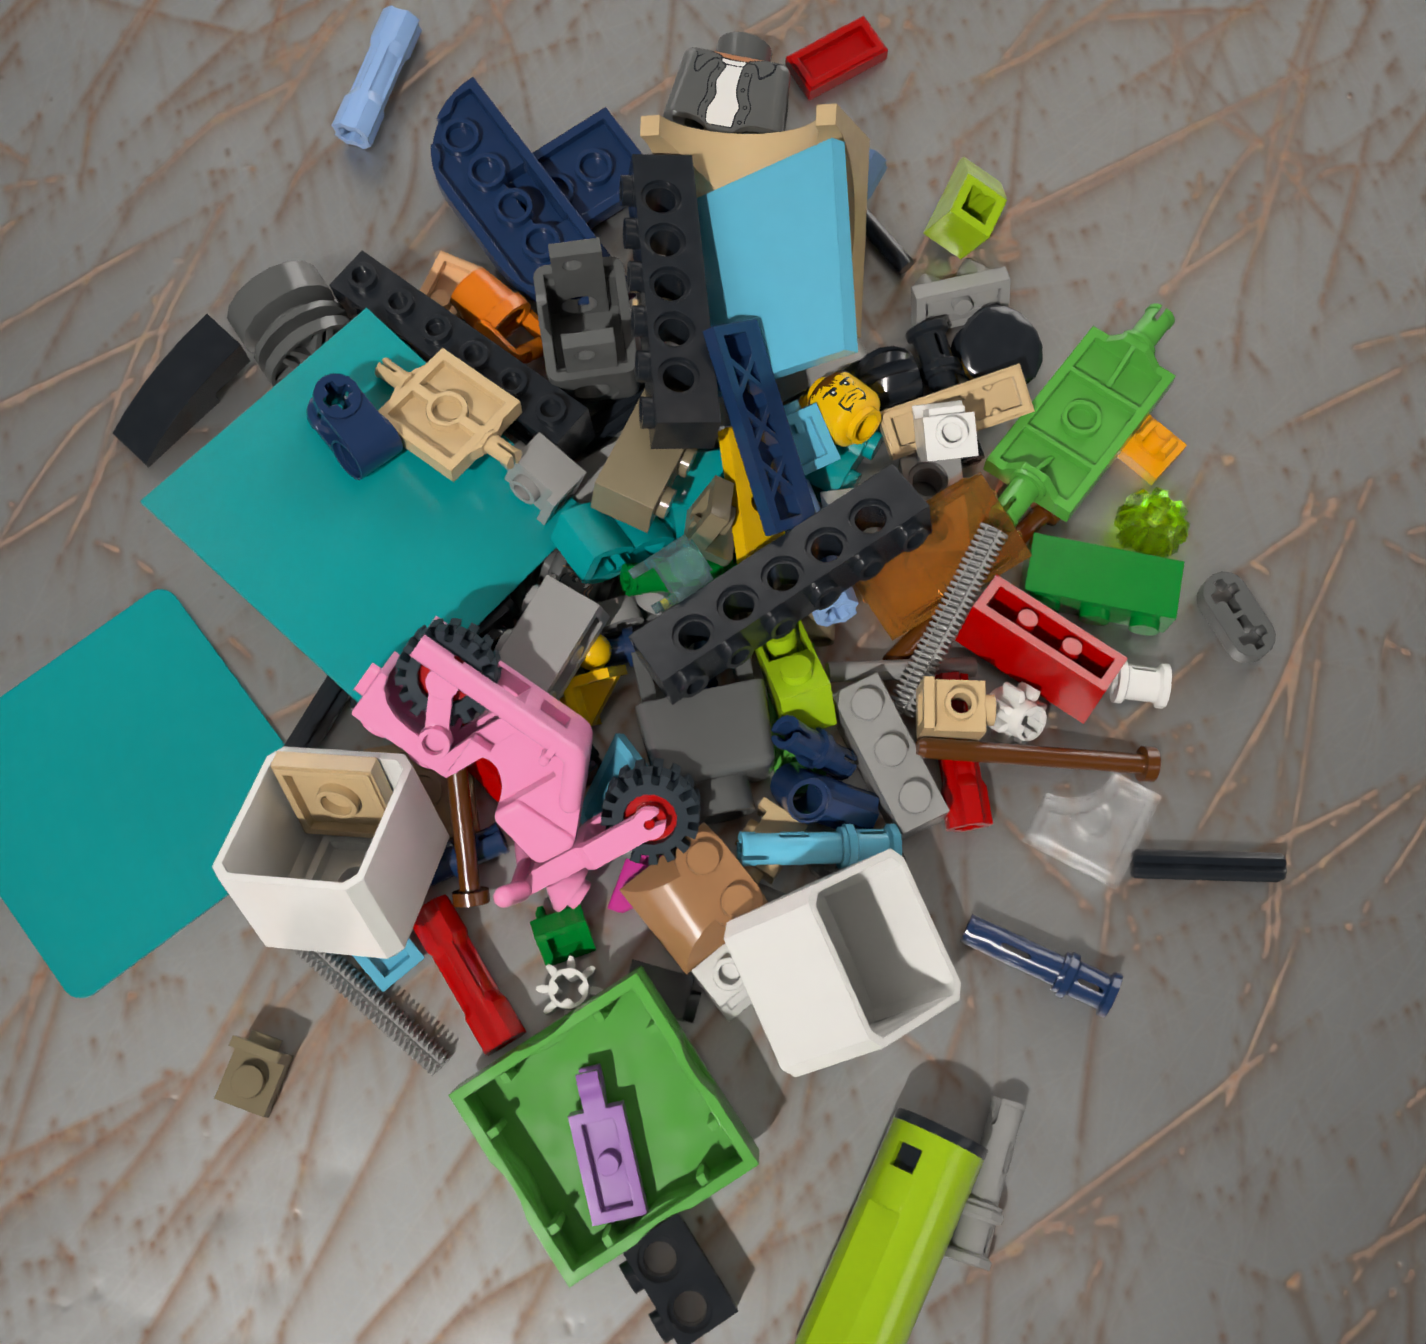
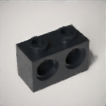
[619,1212,738,1344]

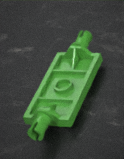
[983,303,1176,531]

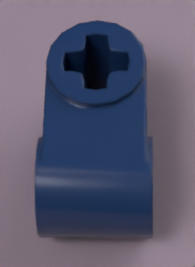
[306,373,403,480]

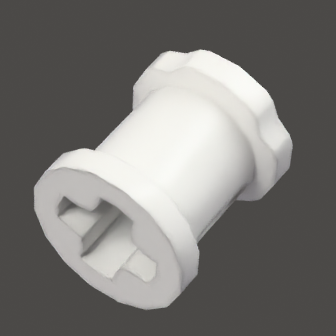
[1109,661,1172,709]

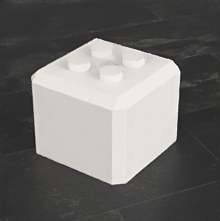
[212,747,450,959]
[723,848,961,1077]

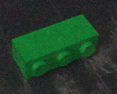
[1019,532,1185,636]

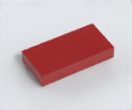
[785,15,888,101]

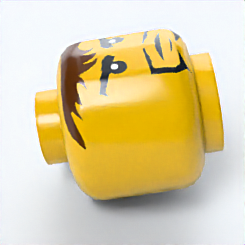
[806,371,881,447]

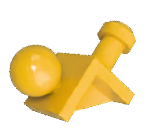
[559,634,628,727]

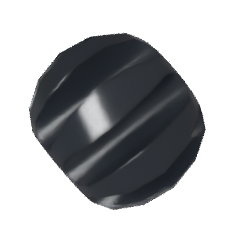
[856,346,924,411]

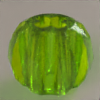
[1114,487,1191,558]

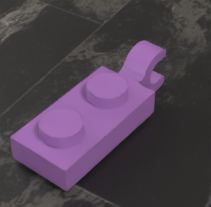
[568,1063,648,1226]

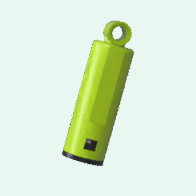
[794,1107,989,1344]

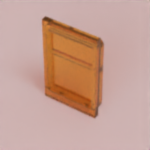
[855,472,1032,641]

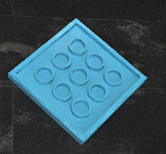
[697,138,858,397]

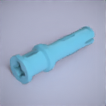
[737,824,902,869]

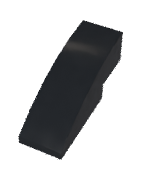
[113,314,250,468]

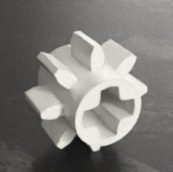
[989,681,1047,745]
[536,956,603,1016]

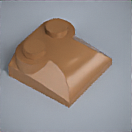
[619,822,768,975]

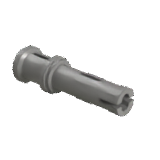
[944,1096,1026,1271]

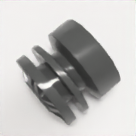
[227,261,352,387]

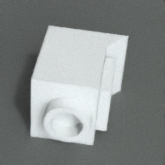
[912,400,979,462]
[691,944,752,1022]

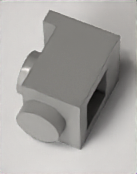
[500,432,586,525]

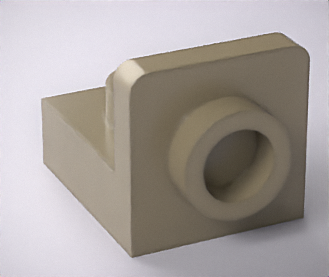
[682,475,736,567]
[214,1030,294,1118]

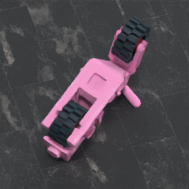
[351,616,701,912]

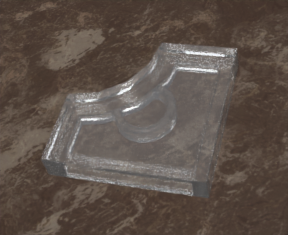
[1021,772,1162,889]

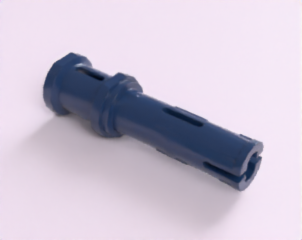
[960,914,1123,1018]

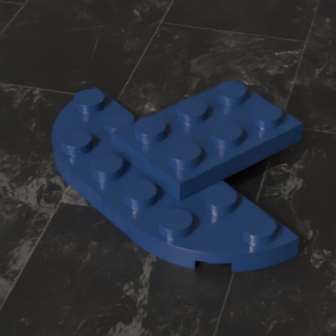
[431,77,642,305]

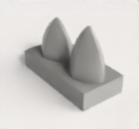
[911,258,1011,328]

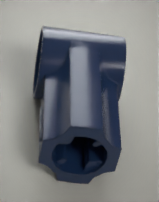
[770,762,880,829]

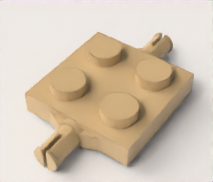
[375,348,522,482]

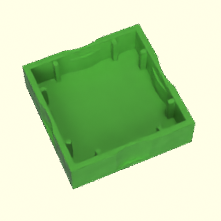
[448,965,760,1288]

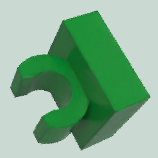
[530,904,597,966]

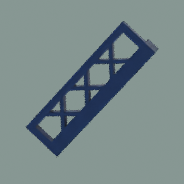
[702,319,816,536]

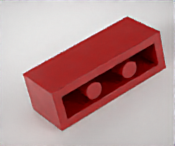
[955,575,1128,724]

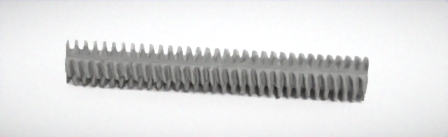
[890,522,1008,718]
[291,949,452,1075]

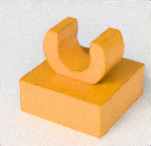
[1117,415,1187,486]

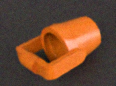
[450,268,544,364]

